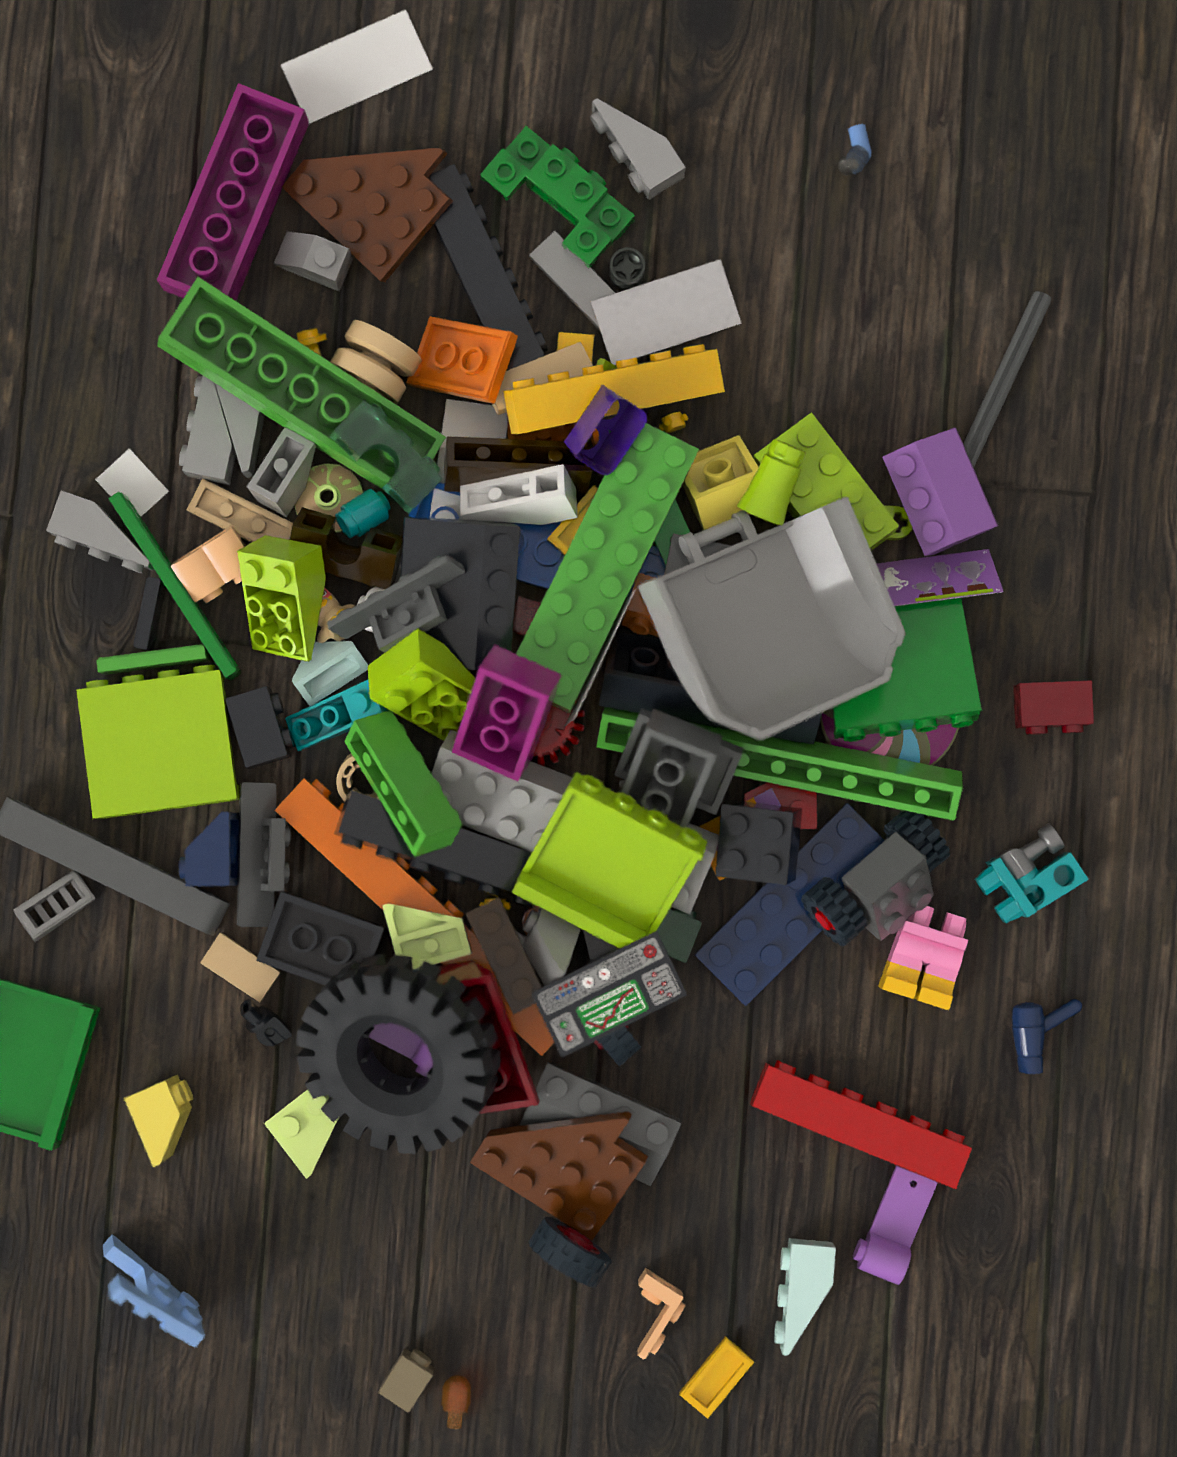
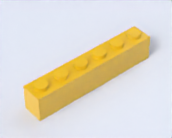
[503,344,725,434]

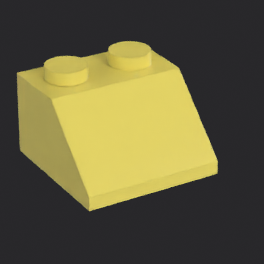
[682,435,759,530]
[124,1074,193,1167]

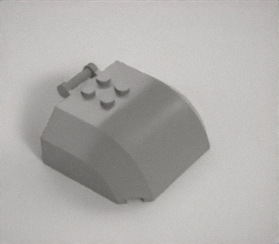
[638,497,905,740]

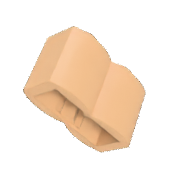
[171,526,245,603]

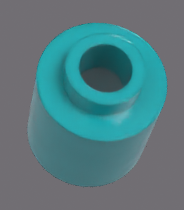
[335,489,391,538]

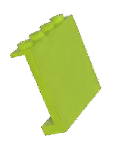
[77,665,240,819]
[512,772,707,949]

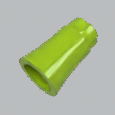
[737,439,806,525]

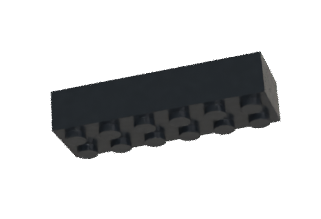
[599,628,822,745]

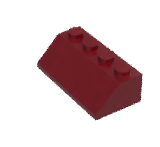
[437,961,540,1114]

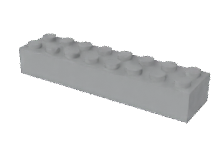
[431,730,719,914]

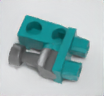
[975,823,1089,923]

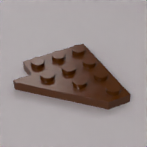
[282,148,453,282]
[470,1111,648,1240]

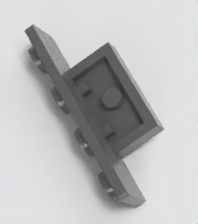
[327,555,465,652]
[237,782,290,927]

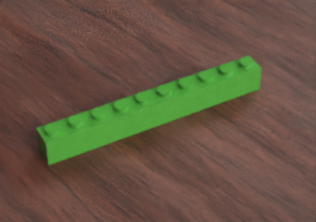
[596,707,963,821]

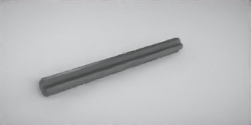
[963,291,1051,468]

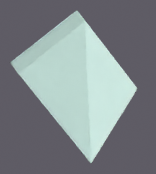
[292,641,368,706]

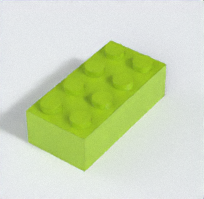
[753,412,899,551]

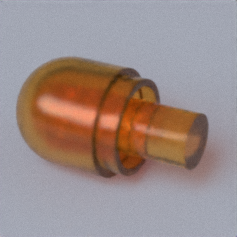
[441,1375,471,1429]

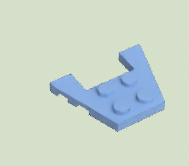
[103,1234,205,1348]

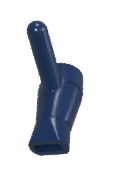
[1012,999,1082,1074]

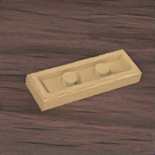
[492,342,593,415]
[187,478,293,543]

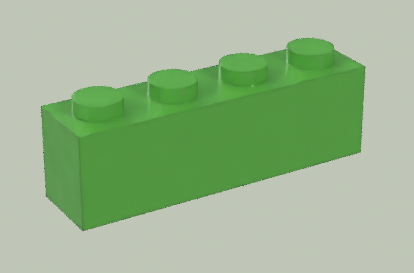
[345,710,463,857]

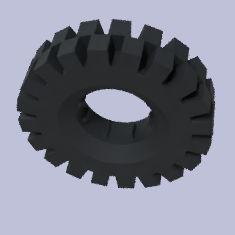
[296,954,500,1154]

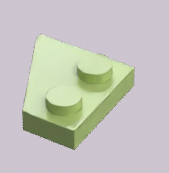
[382,903,472,970]
[264,1089,339,1179]

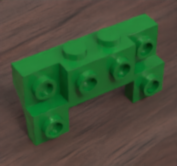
[480,126,635,268]

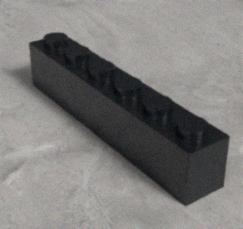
[429,164,548,371]
[334,790,533,908]

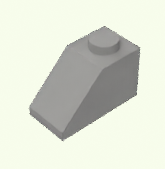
[273,231,353,291]
[247,427,316,517]
[523,907,581,986]

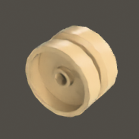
[330,320,422,404]

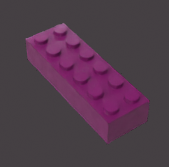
[157,83,309,301]

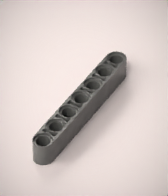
[0,797,230,936]

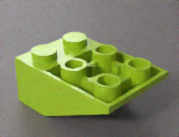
[237,535,326,662]
[368,628,476,741]

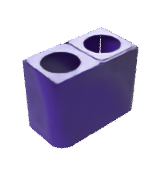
[564,384,647,475]

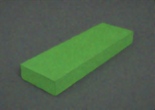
[97,644,211,675]

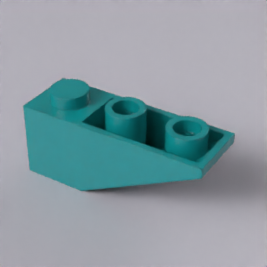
[285,680,394,751]

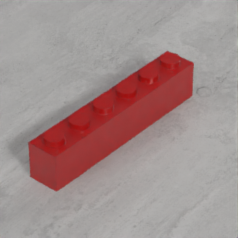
[750,1060,972,1189]

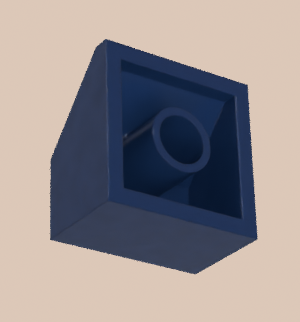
[179,812,239,886]

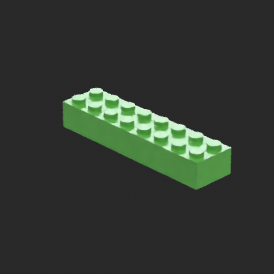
[157,277,446,503]
[516,423,699,714]

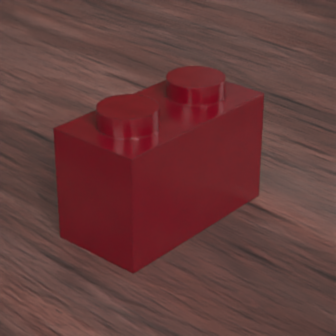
[1013,680,1094,735]

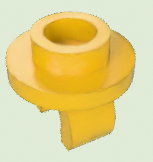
[296,328,327,357]

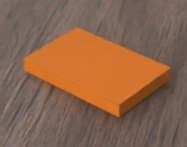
[406,316,518,404]

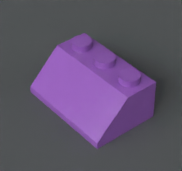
[883,428,998,556]

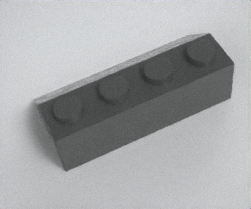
[519,1060,681,1186]

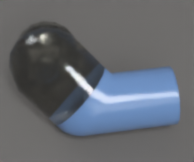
[838,124,871,176]

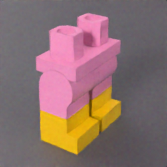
[878,906,968,1010]

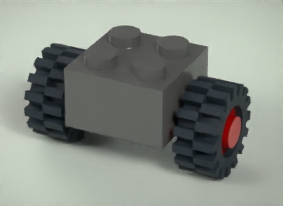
[801,810,950,947]

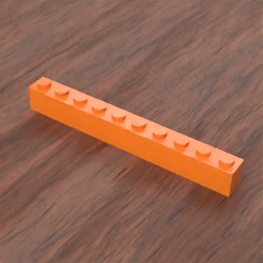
[275,778,554,1056]

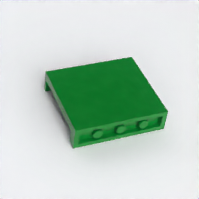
[832,598,982,742]
[0,978,101,1151]

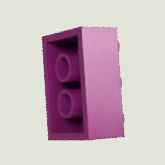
[452,645,562,782]

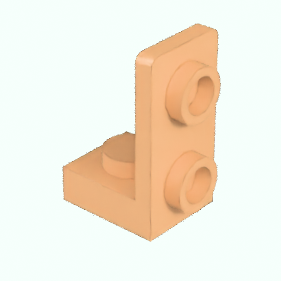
[637,1268,685,1360]

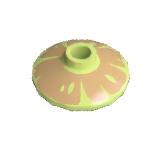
[294,463,363,533]

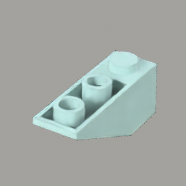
[774,1238,836,1355]

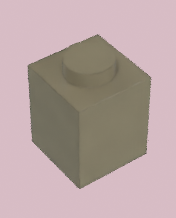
[378,1348,435,1413]

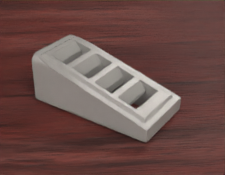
[14,870,96,942]

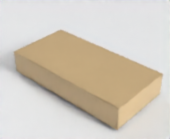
[200,932,281,1002]

